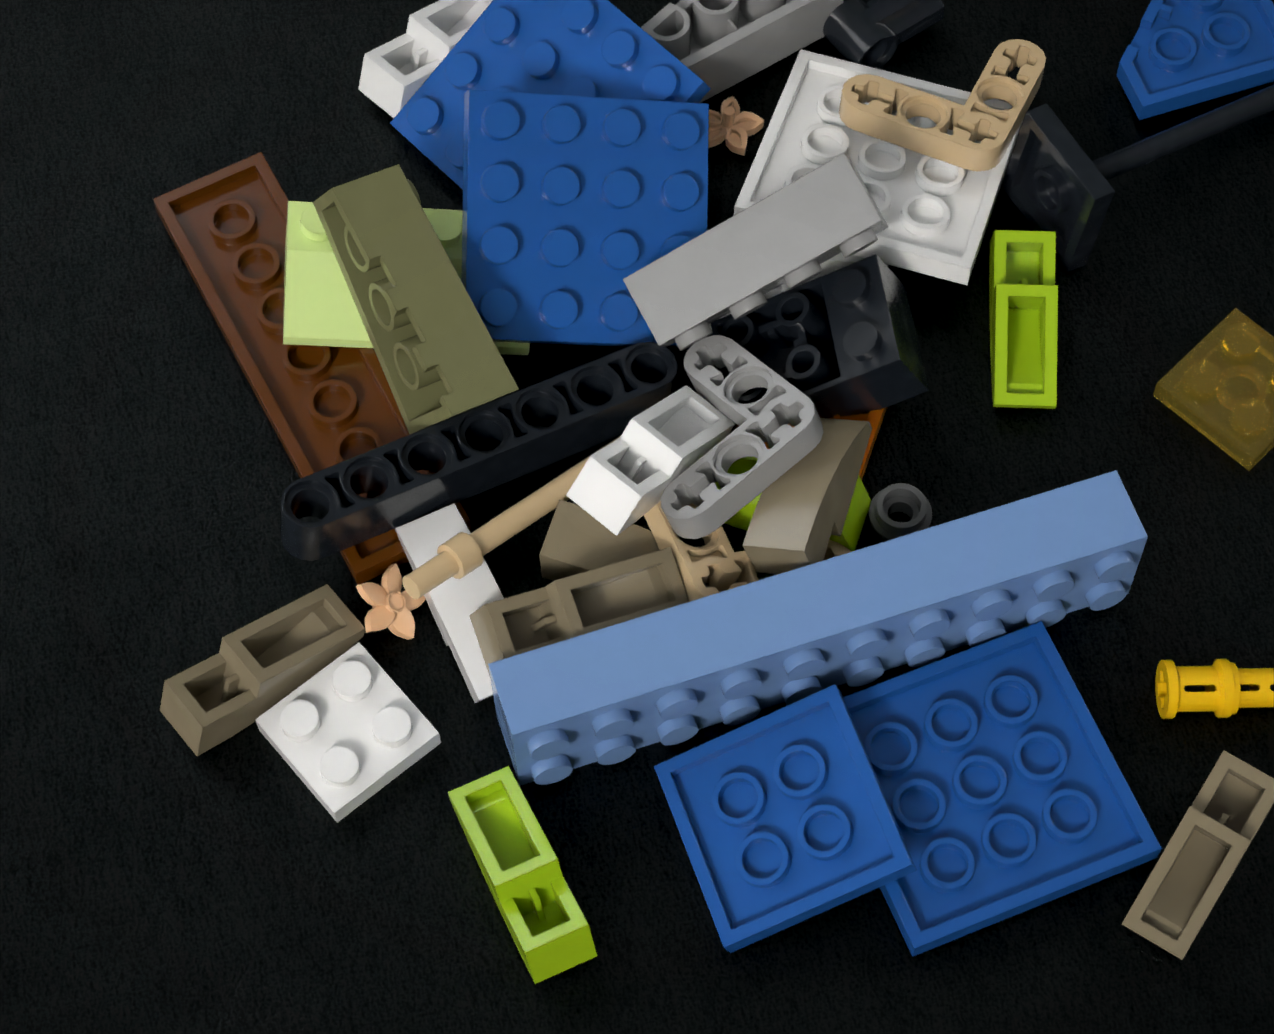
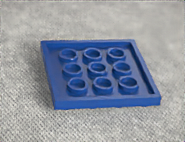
[390,0,711,189]
[461,89,709,349]
[843,621,1162,957]

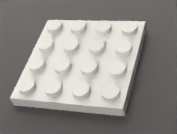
[733,49,1022,285]

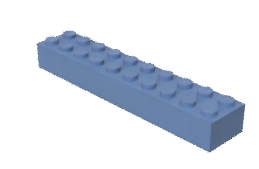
[488,470,1148,786]

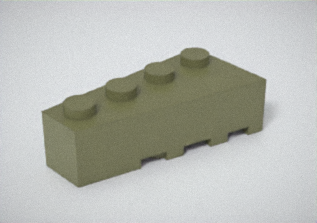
[313,164,519,434]

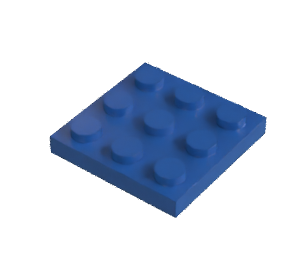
[654,684,917,953]

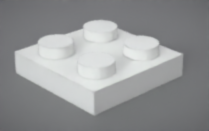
[255,642,441,823]

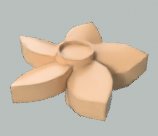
[708,96,764,156]
[356,563,426,640]

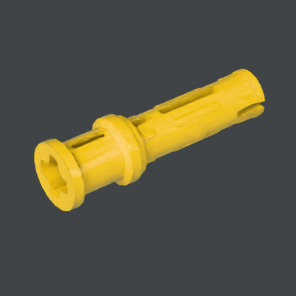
[1155,659,1274,719]

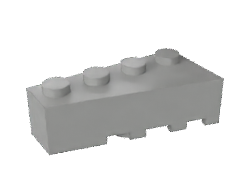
[641,0,844,103]
[623,153,888,351]

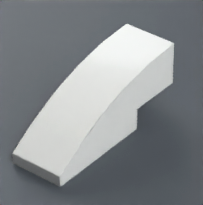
[358,0,493,118]
[566,385,735,536]
[395,503,504,703]

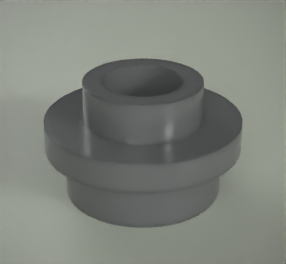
[868,483,932,541]

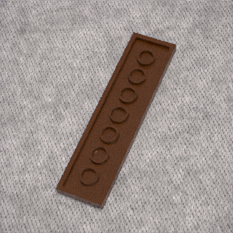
[153,152,472,585]

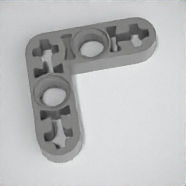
[661,335,824,539]

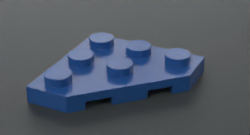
[1116,0,1274,120]

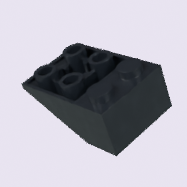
[711,254,929,430]

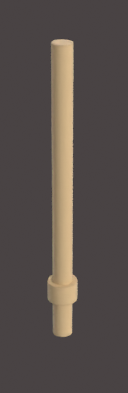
[402,436,620,599]

